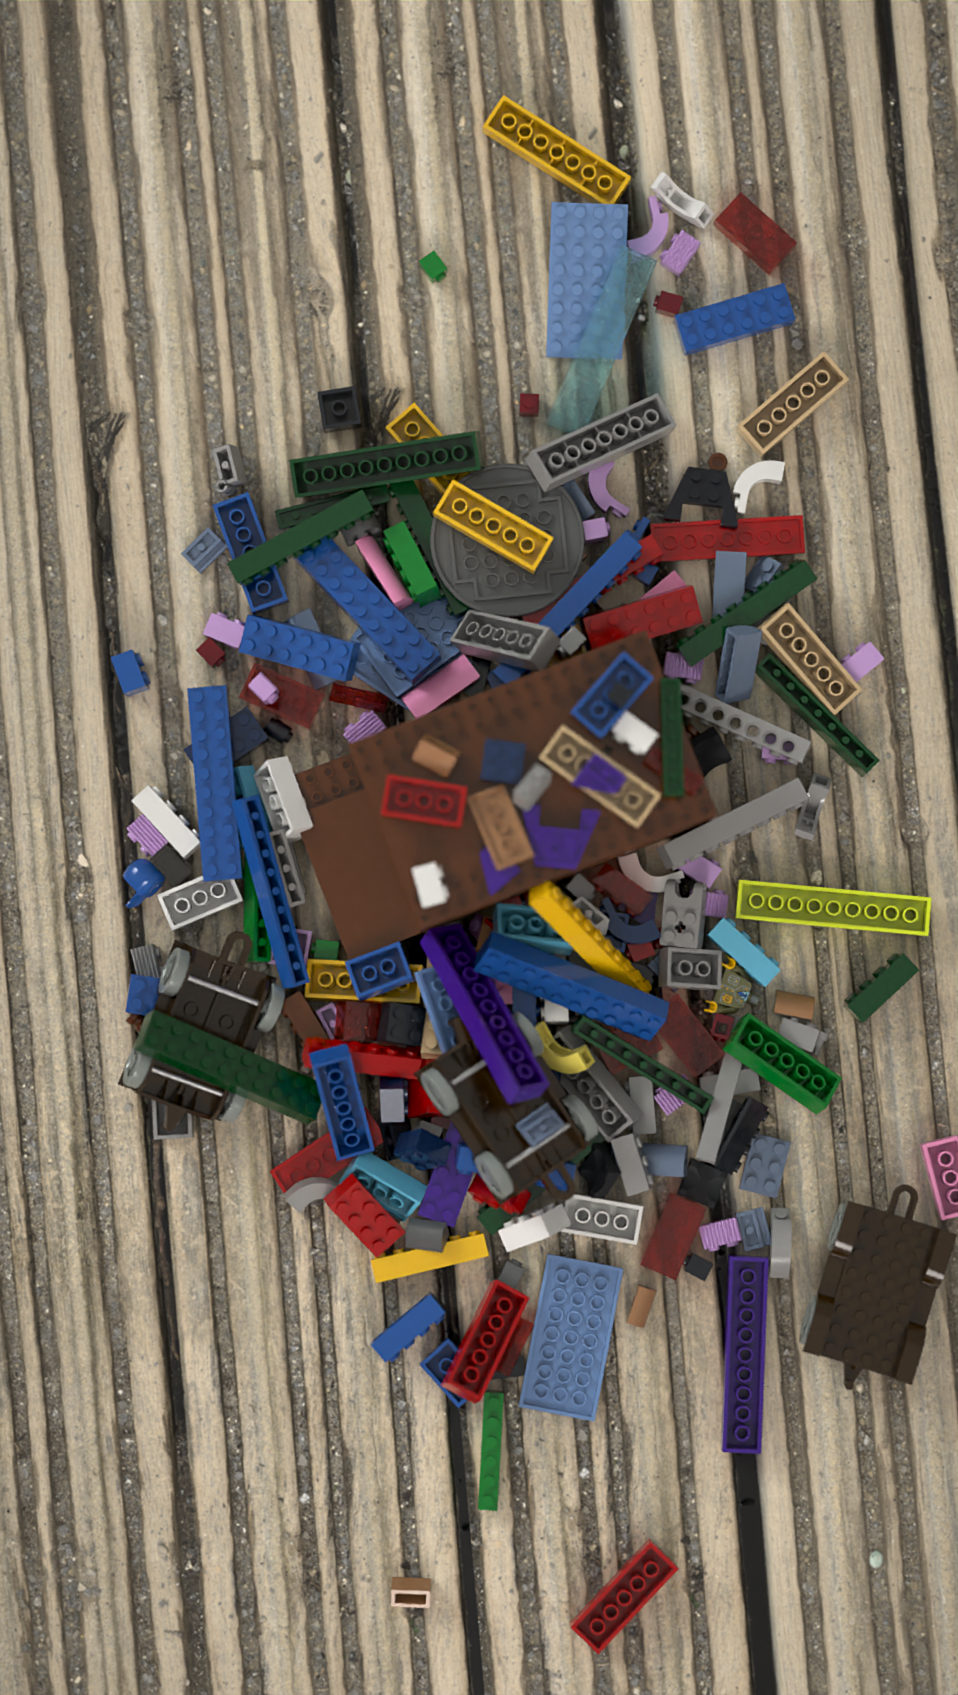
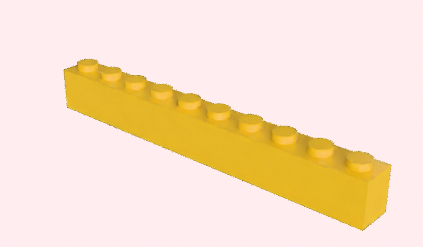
[529,881,652,994]

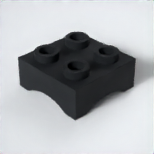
[689,726,732,778]
[578,1143,621,1198]
[677,1158,728,1209]

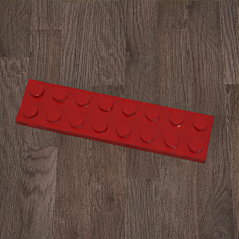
[650,515,805,563]

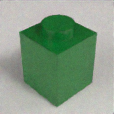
[419,250,448,284]
[311,939,340,960]

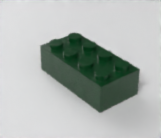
[843,953,919,1023]

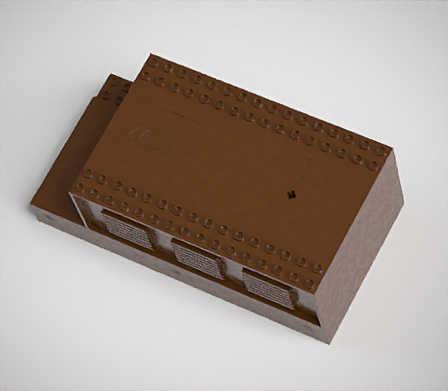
[295,630,718,960]

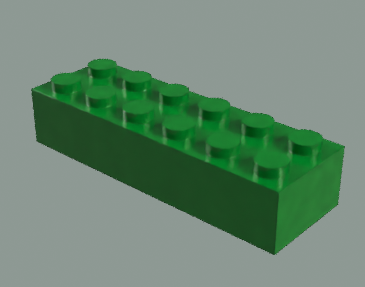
[723,1012,842,1115]

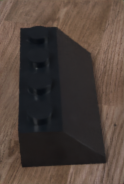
[711,1095,770,1175]

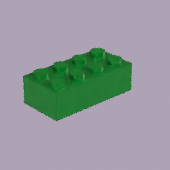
[383,521,441,608]

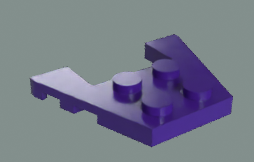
[522,805,600,869]

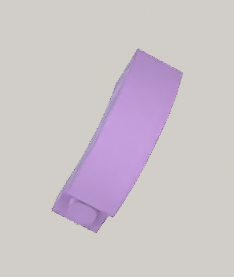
[627,196,669,263]
[588,461,630,518]

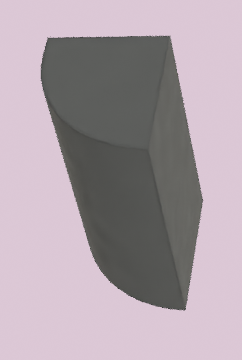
[405,1217,449,1253]

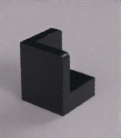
[606,682,634,710]

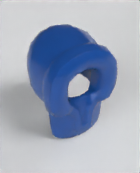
[123,859,166,909]

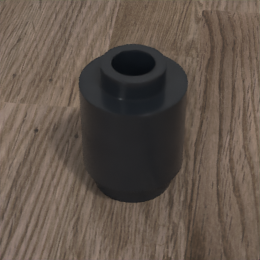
[264,717,294,744]

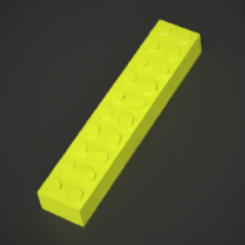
[734,880,932,936]

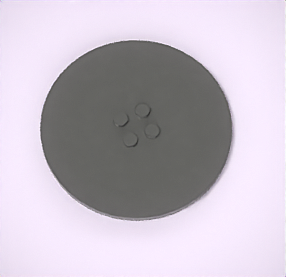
[430,463,585,618]

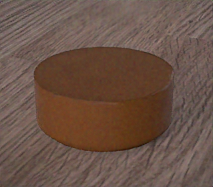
[708,453,728,471]

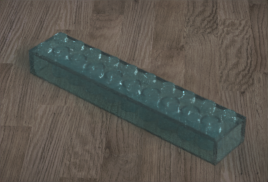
[544,245,657,434]

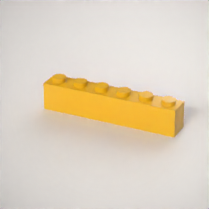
[371,1230,489,1283]

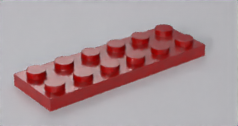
[270,1107,383,1194]

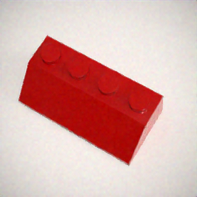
[407,1046,444,1118]

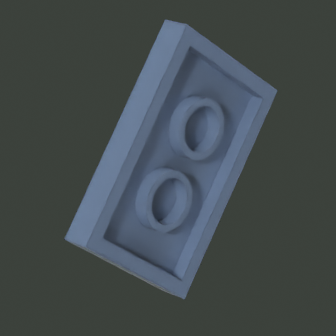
[739,1134,791,1198]

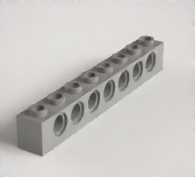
[681,684,812,766]

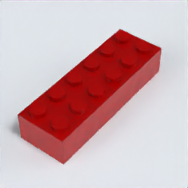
[580,585,703,651]
[441,1279,530,1404]
[569,1538,679,1654]

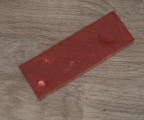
[329,683,389,713]
[642,746,704,797]
[495,1317,534,1377]

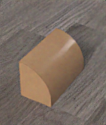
[412,733,461,778]
[772,990,815,1020]
[626,1284,657,1328]
[391,1577,431,1608]

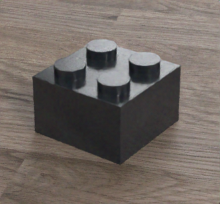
[317,386,362,433]
[377,1002,427,1047]

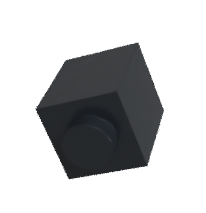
[682,1252,714,1282]

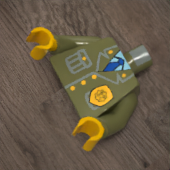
[704,956,760,1015]

